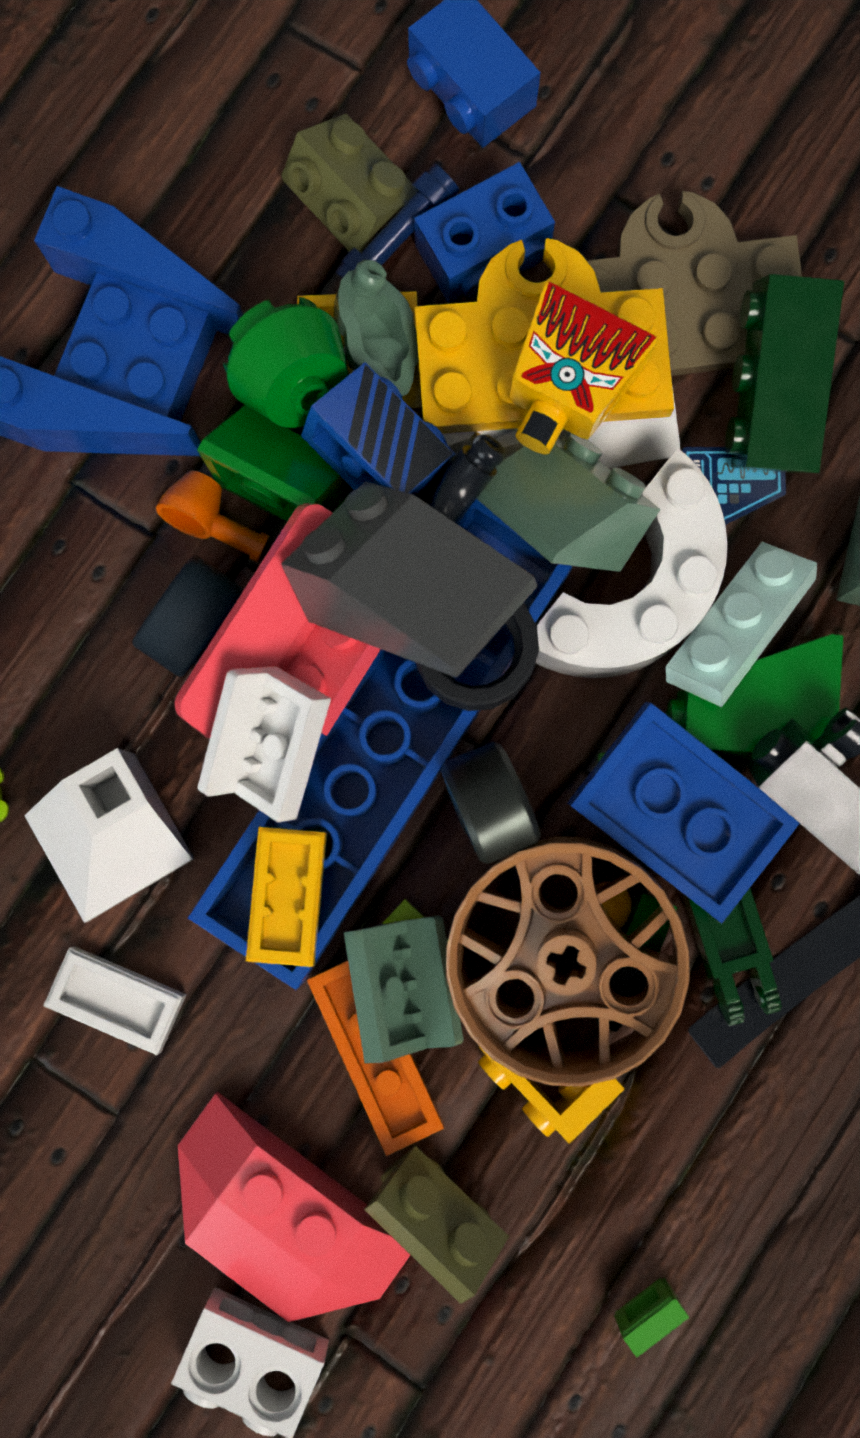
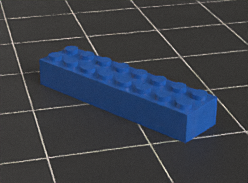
[188,499,573,990]

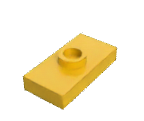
[246,827,327,967]

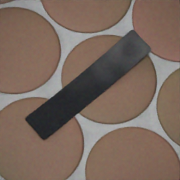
[688,896,860,1068]

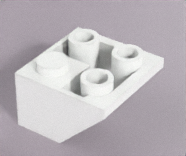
[24,748,194,923]

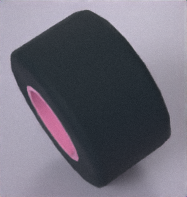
[132,555,243,677]

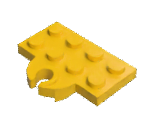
[415,238,674,434]

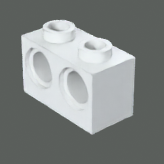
[171,1287,329,1438]

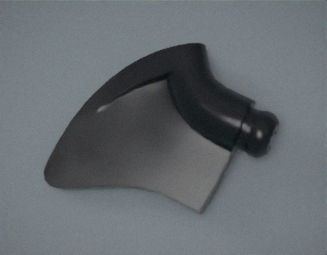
[419,431,505,525]

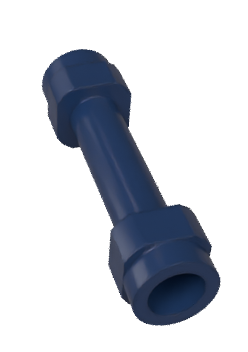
[335,164,460,279]

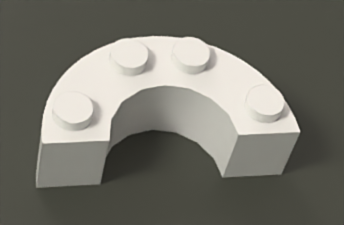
[536,448,727,678]

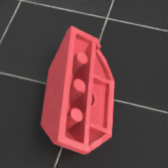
[178,1092,410,1322]

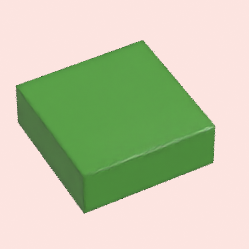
[614,1278,689,1358]

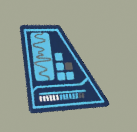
[681,447,786,525]

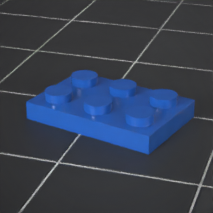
[567,702,800,923]

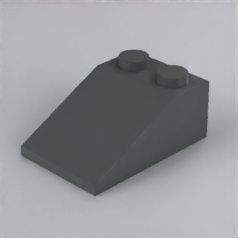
[281,481,537,678]

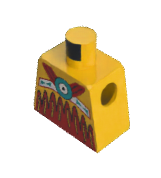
[509,280,659,455]

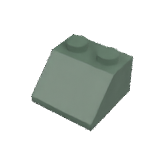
[477,434,661,572]

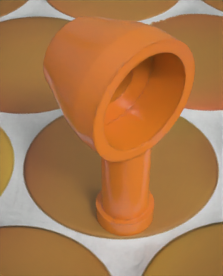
[156,470,270,563]

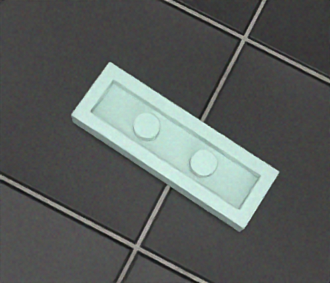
[665,542,817,707]

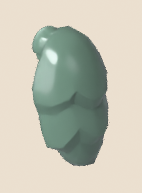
[334,260,418,397]

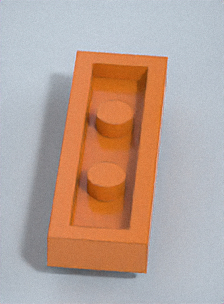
[307,960,444,1156]

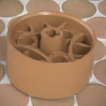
[446,837,689,1087]

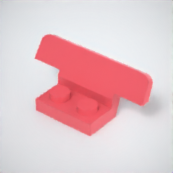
[175,503,381,739]

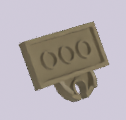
[587,191,802,376]

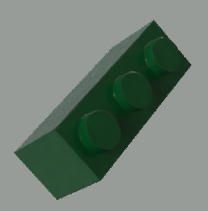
[725,274,845,473]

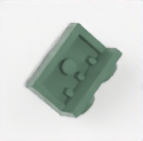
[344,915,463,1063]

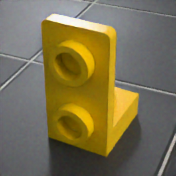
[478,1045,625,1144]

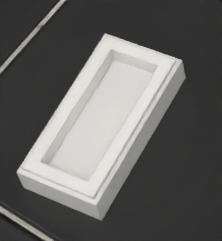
[43,946,187,1055]

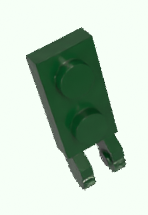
[681,888,782,1026]

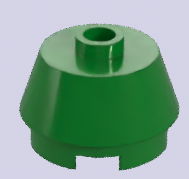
[223,297,348,428]

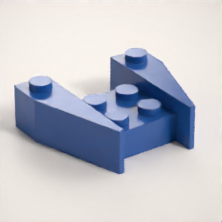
[0,186,243,456]

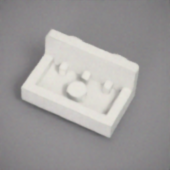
[198,667,331,822]

